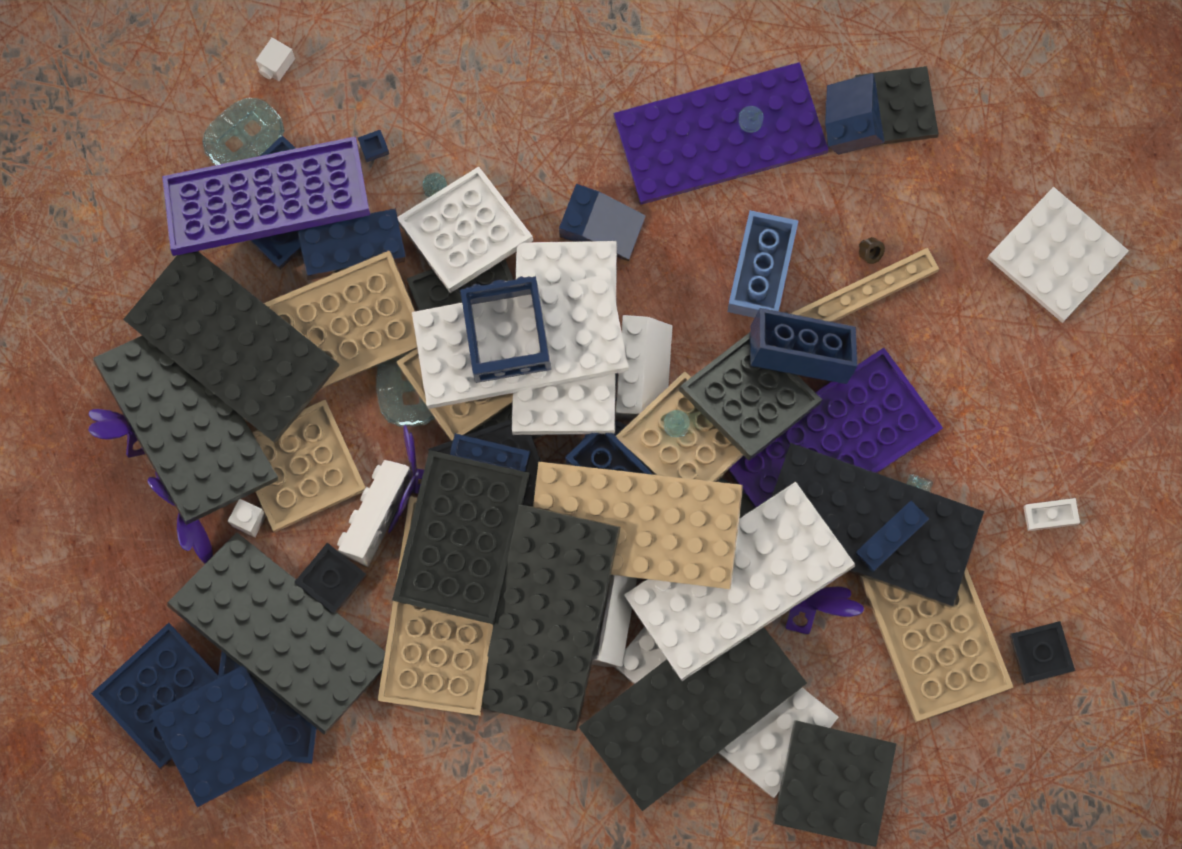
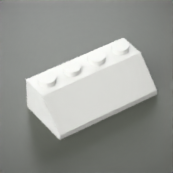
[616,315,672,421]
[337,460,413,567]
[592,575,637,667]

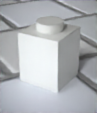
[256,38,295,81]
[228,499,266,537]

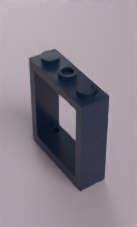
[460,276,552,383]

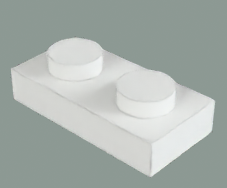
[1024,498,1080,531]

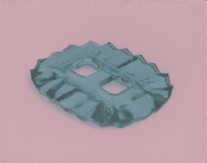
[202,98,285,165]
[376,350,435,427]

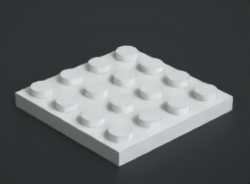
[397,167,533,293]
[987,187,1129,323]

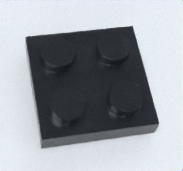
[295,543,367,614]
[1009,621,1075,685]

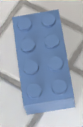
[727,210,798,318]

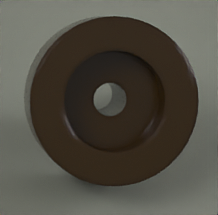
[859,237,885,264]

